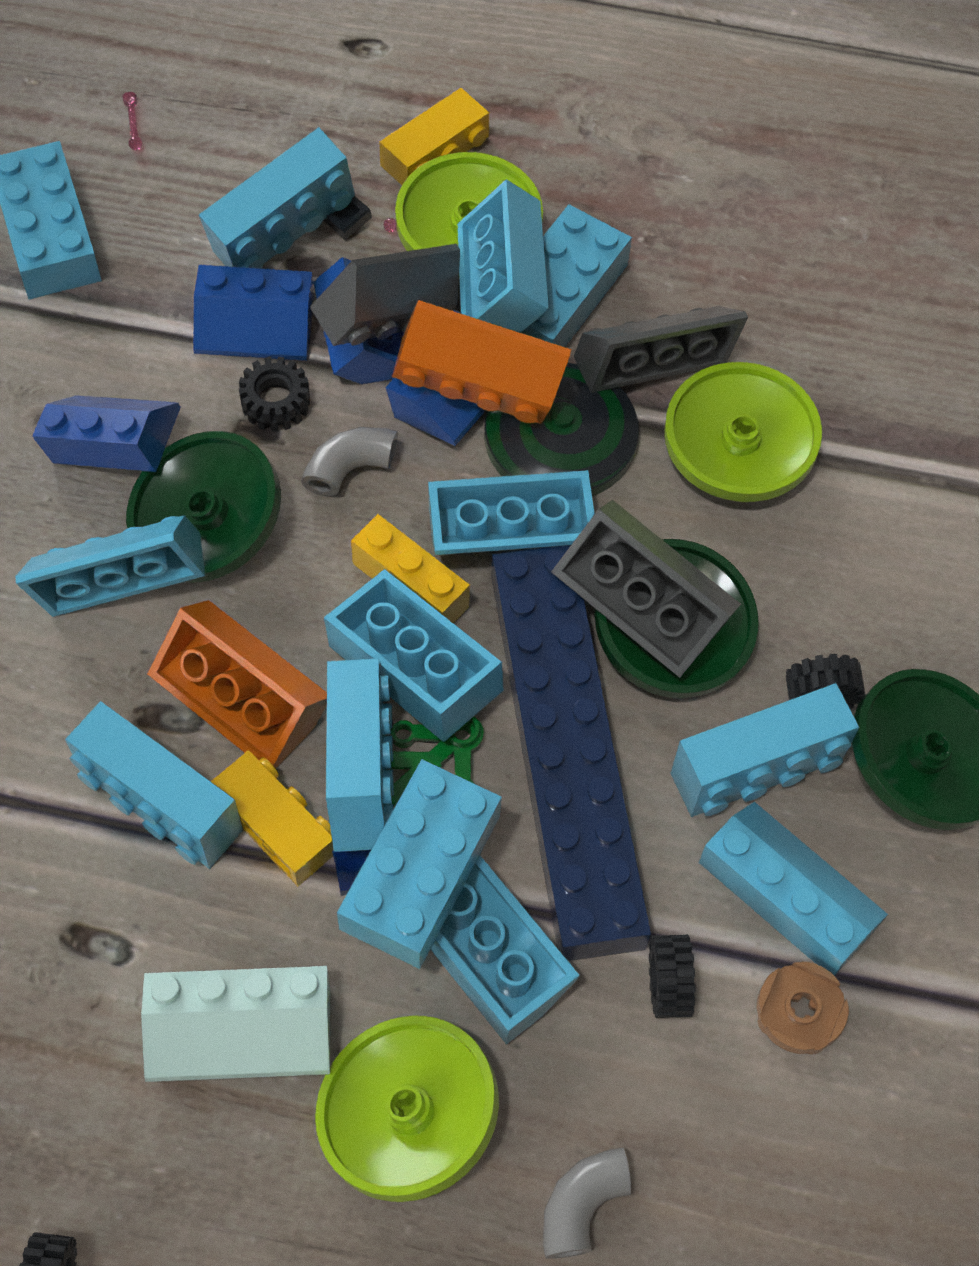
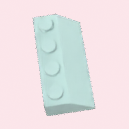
[141,966,330,1082]

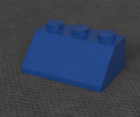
[313,257,404,385]
[193,265,315,361]
[385,310,486,446]
[32,395,181,472]

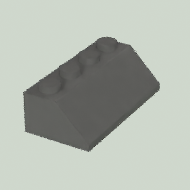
[310,244,460,346]
[574,306,748,393]
[551,500,741,678]

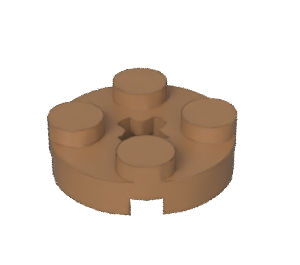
[756,961,849,1055]

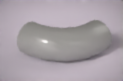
[301,427,398,496]
[543,1148,631,1259]

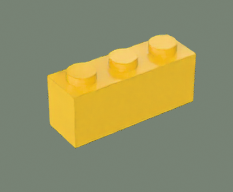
[379,88,489,185]
[351,514,470,623]
[211,750,337,887]

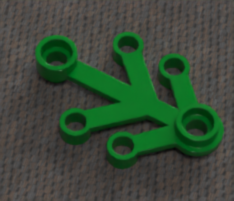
[391,717,484,807]

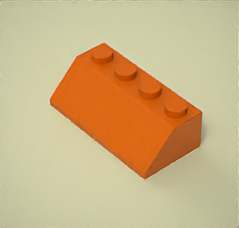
[392,300,572,424]
[147,600,327,769]

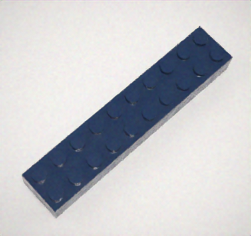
[491,545,651,961]

